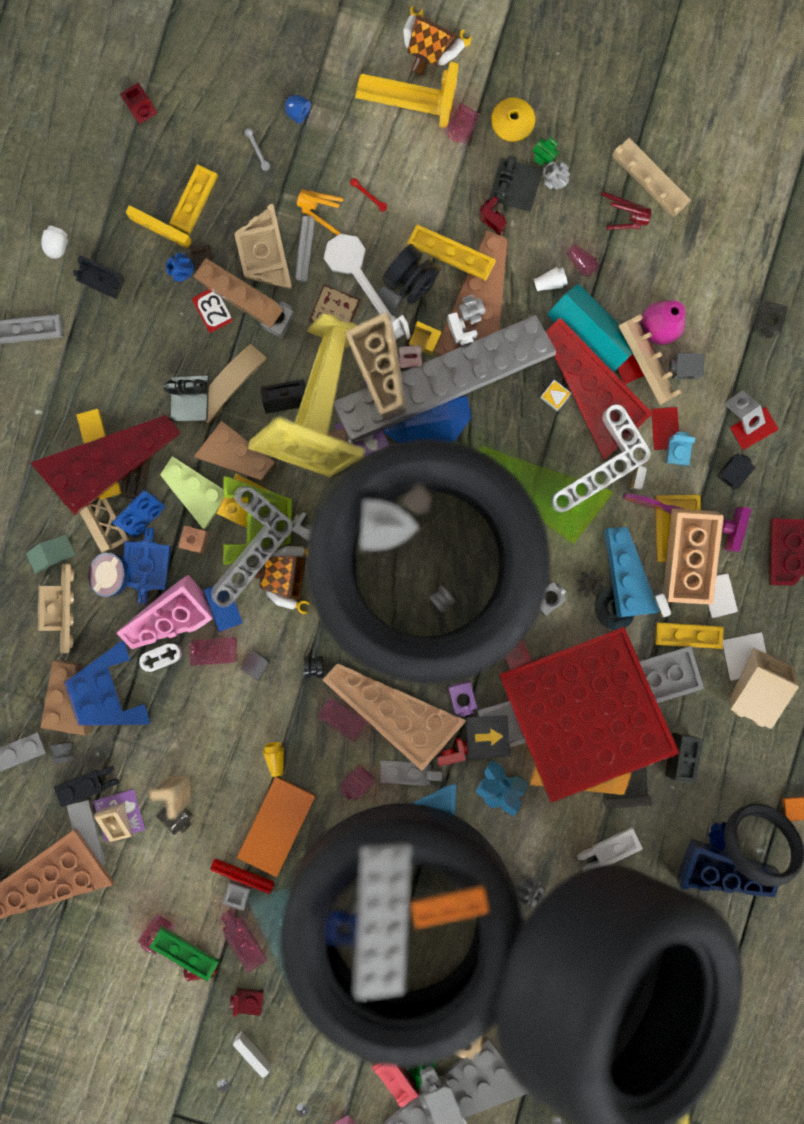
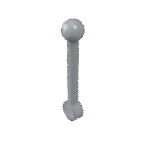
[244,128,270,171]

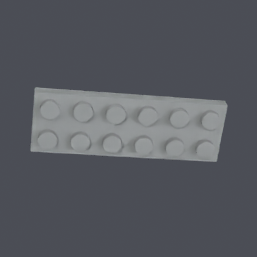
[354,844,411,999]

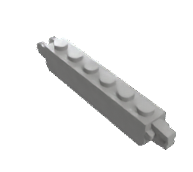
[419,1066,464,1124]

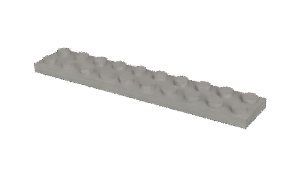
[333,315,556,443]
[477,646,704,747]

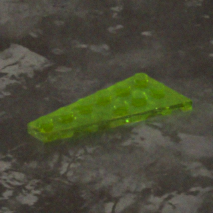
[478,446,614,545]

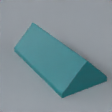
[547,283,633,372]

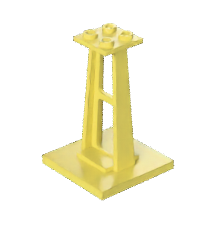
[248,314,365,477]

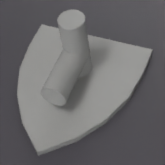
[361,500,418,550]

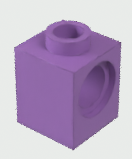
[448,681,477,716]

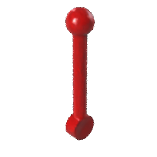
[350,178,387,212]

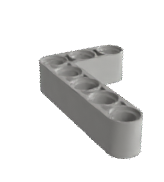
[211,486,292,607]

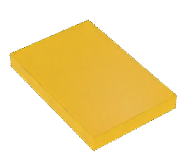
[655,495,701,562]

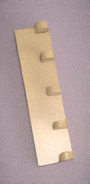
[612,138,691,218]
[619,314,682,405]

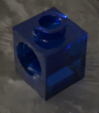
[325,911,358,945]

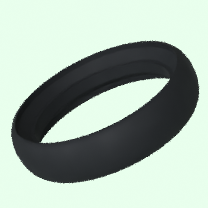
[724,804,804,886]

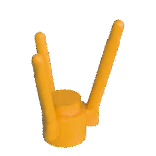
[297,189,343,236]

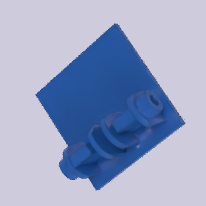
[112,490,166,538]

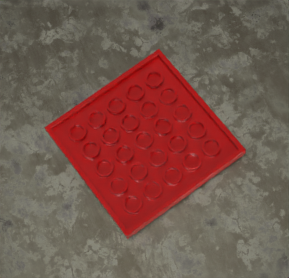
[499,627,679,803]

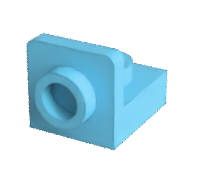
[666,432,695,466]

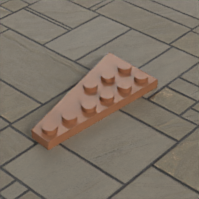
[434,230,508,355]
[0,828,115,919]

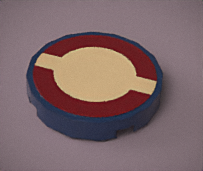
[88,553,129,597]

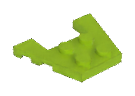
[223,477,292,565]

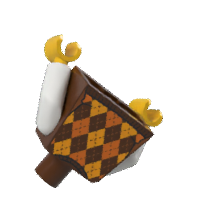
[403,6,472,76]
[253,546,310,614]

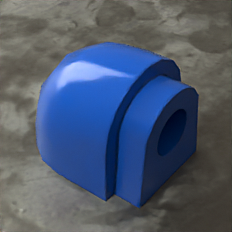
[285,95,311,124]

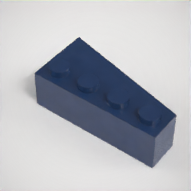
[676,838,780,897]

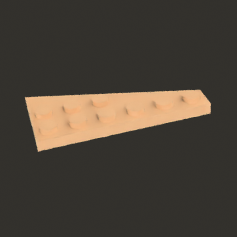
[322,663,466,771]

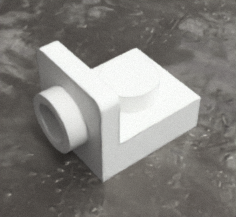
[447,312,478,346]

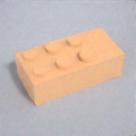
[663,508,723,604]

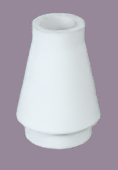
[534,267,568,292]

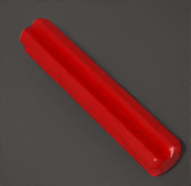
[210,859,274,894]

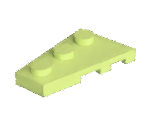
[160,456,224,530]

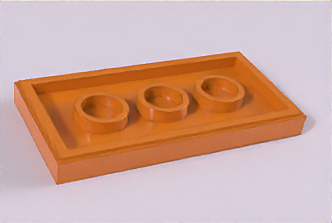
[237,777,316,877]

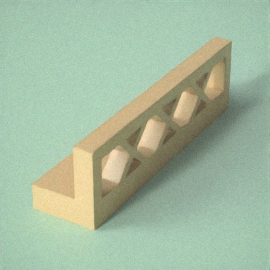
[80,498,130,553]
[150,775,191,818]

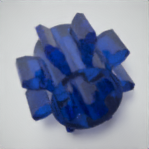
[708,821,738,851]

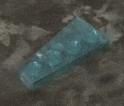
[247,889,291,983]

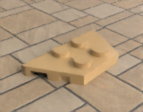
[234,204,292,289]

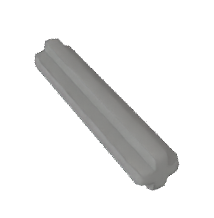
[295,216,315,282]

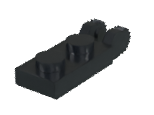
[54,765,120,807]

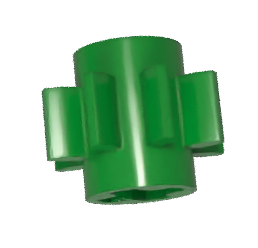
[532,137,560,166]

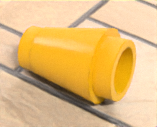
[262,742,285,777]

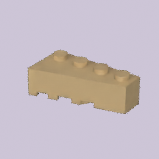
[345,312,407,420]

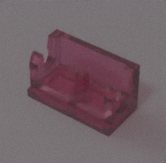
[189,637,238,666]
[316,698,367,742]

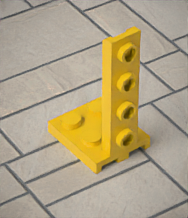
[355,62,459,128]

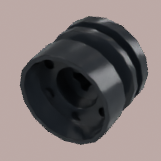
[382,244,441,305]

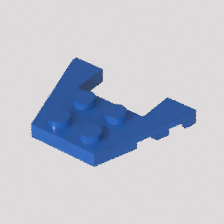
[64,641,150,725]

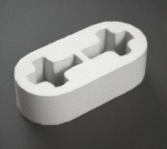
[140,643,182,672]

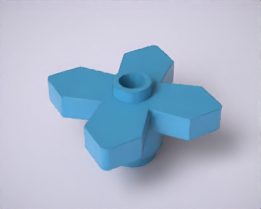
[476,760,528,816]

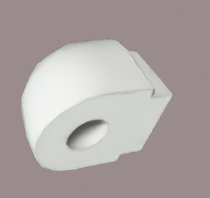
[41,226,68,259]

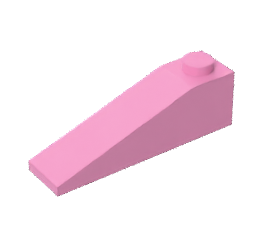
[117,575,213,649]

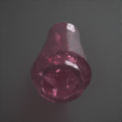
[567,244,599,277]

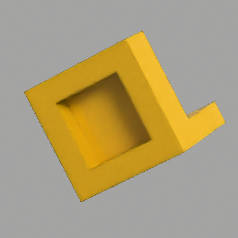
[409,321,442,356]

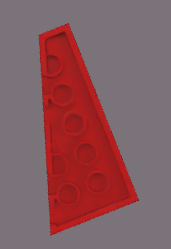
[546,318,653,461]

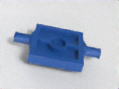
[123,528,171,604]

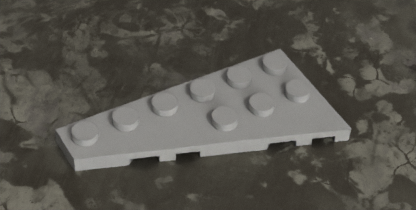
[384,1037,528,1124]

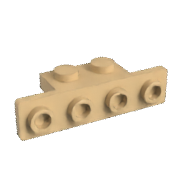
[38,564,74,653]

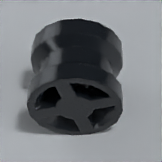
[304,656,323,678]

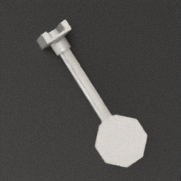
[324,234,411,340]

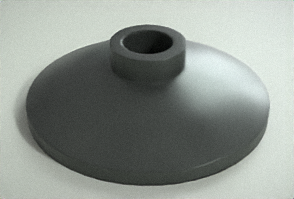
[595,586,635,630]

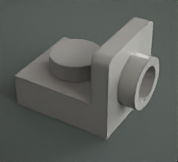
[292,512,311,540]

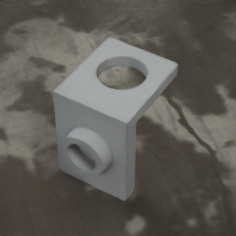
[725,390,765,435]

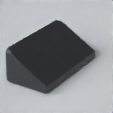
[261,379,306,413]

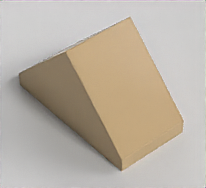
[94,803,132,842]

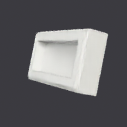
[233,1031,271,1078]

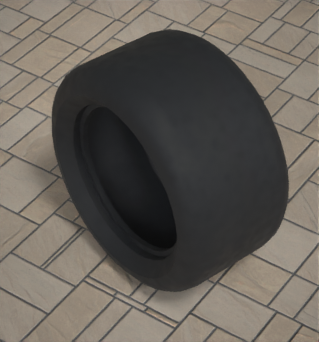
[306,440,550,684]
[280,803,525,1066]
[495,864,743,1124]

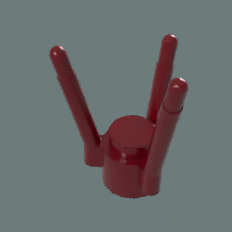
[601,191,651,230]

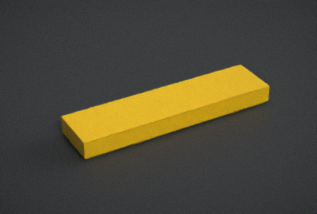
[407,224,496,281]
[77,409,122,500]

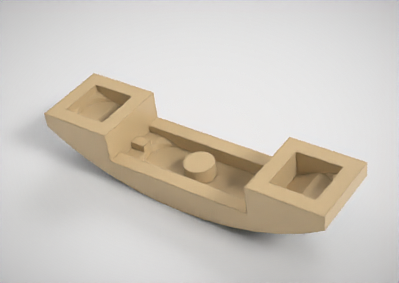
[206,344,267,424]

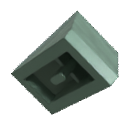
[26,535,76,574]

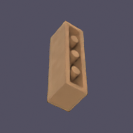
[193,259,283,329]

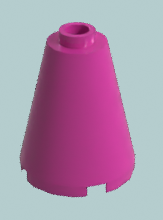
[641,300,685,345]

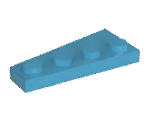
[604,527,660,618]

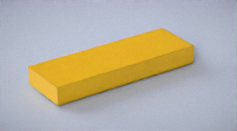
[169,164,218,235]
[126,205,192,248]
[655,622,724,649]

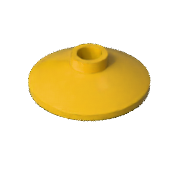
[491,98,535,142]

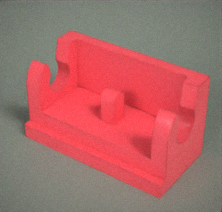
[372,1063,419,1107]

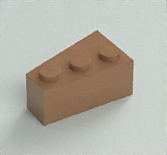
[194,421,277,482]
[40,660,91,736]

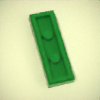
[149,926,220,982]

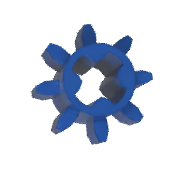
[166,253,194,282]

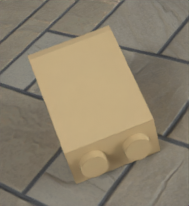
[729,648,799,729]

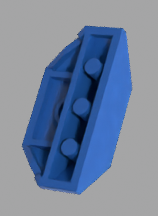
[384,396,471,443]

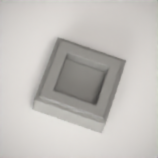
[222,881,251,911]

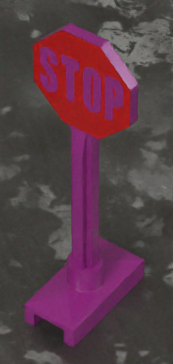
[622,493,752,552]

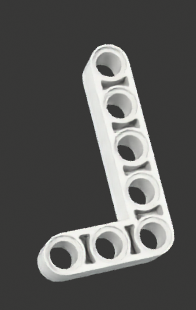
[550,405,650,512]

